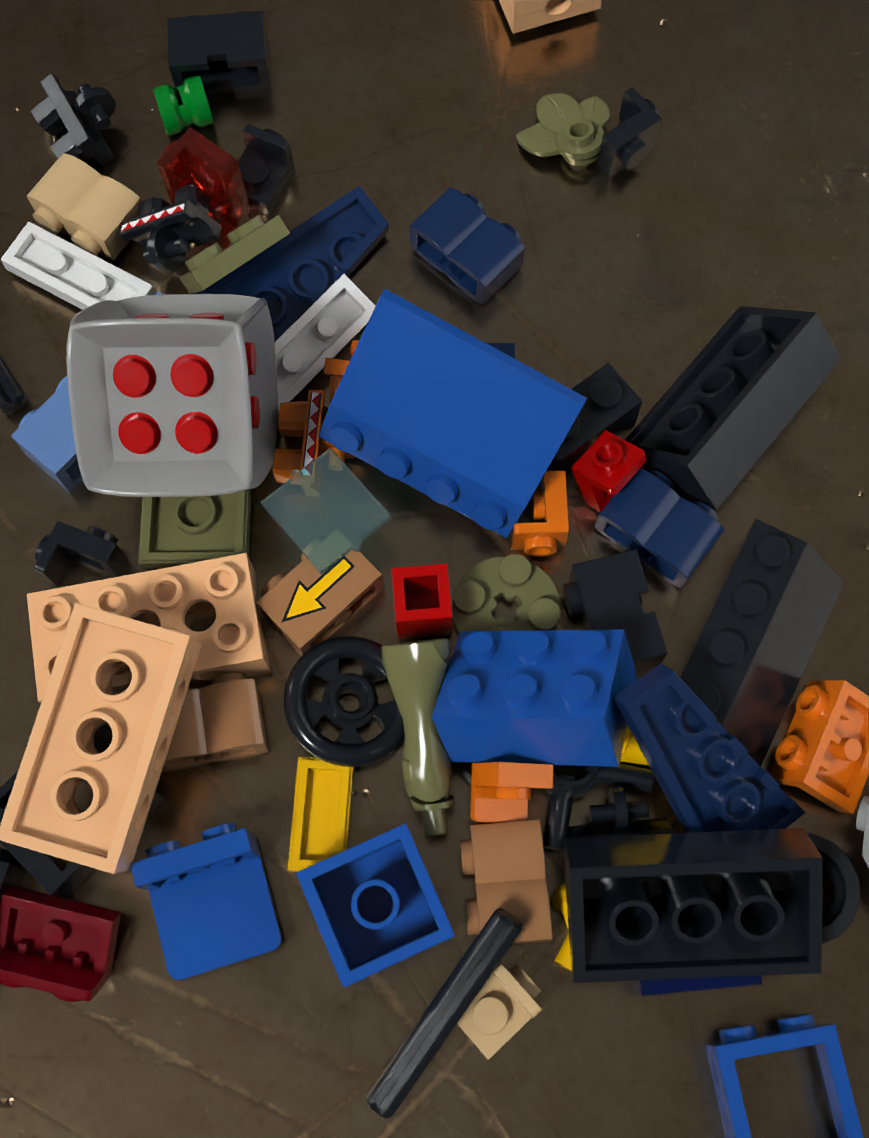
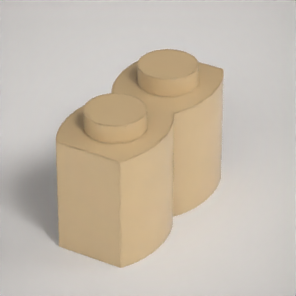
[27,153,142,261]

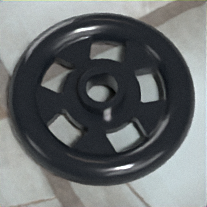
[284,636,405,767]

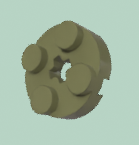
[453,554,560,636]

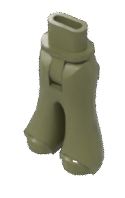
[381,638,455,836]

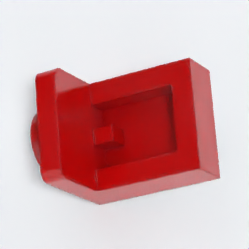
[571,430,647,512]

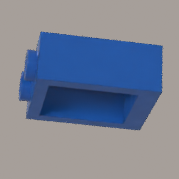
[705,1013,864,1138]

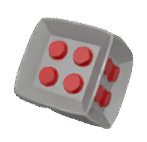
[67,294,278,497]

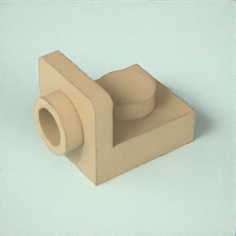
[457,963,542,1060]

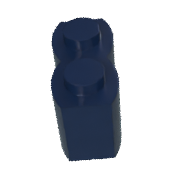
[410,187,525,304]
[594,468,725,589]

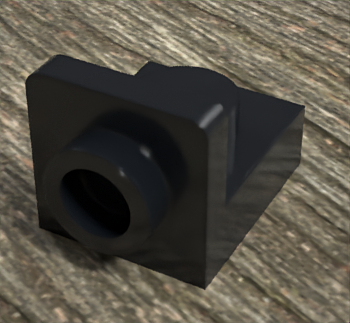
[223,124,295,215]

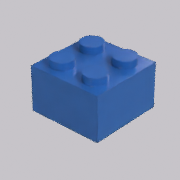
[296,823,455,988]

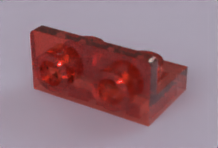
[157,127,252,228]

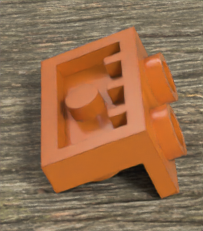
[770,680,869,814]

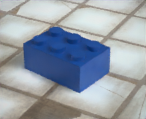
[431,630,637,767]

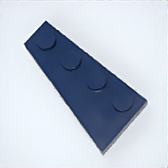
[195,186,389,343]
[613,663,806,833]

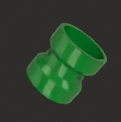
[153,75,214,136]

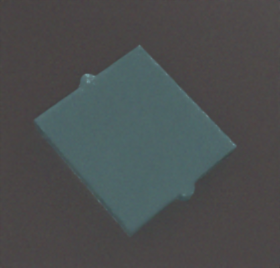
[260,448,391,574]

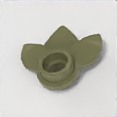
[516,93,610,166]

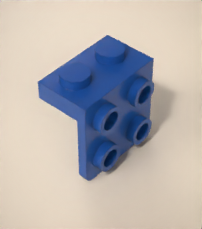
[130,823,282,980]

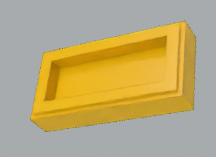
[287,757,354,872]

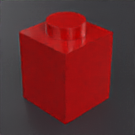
[392,564,452,639]

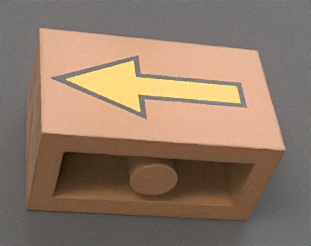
[256,529,385,656]

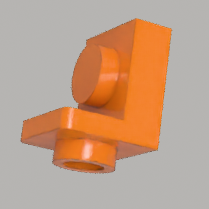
[512,471,569,557]
[470,762,553,823]

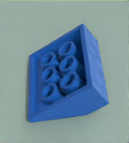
[318,289,587,538]

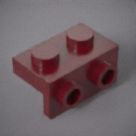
[0,885,121,1002]

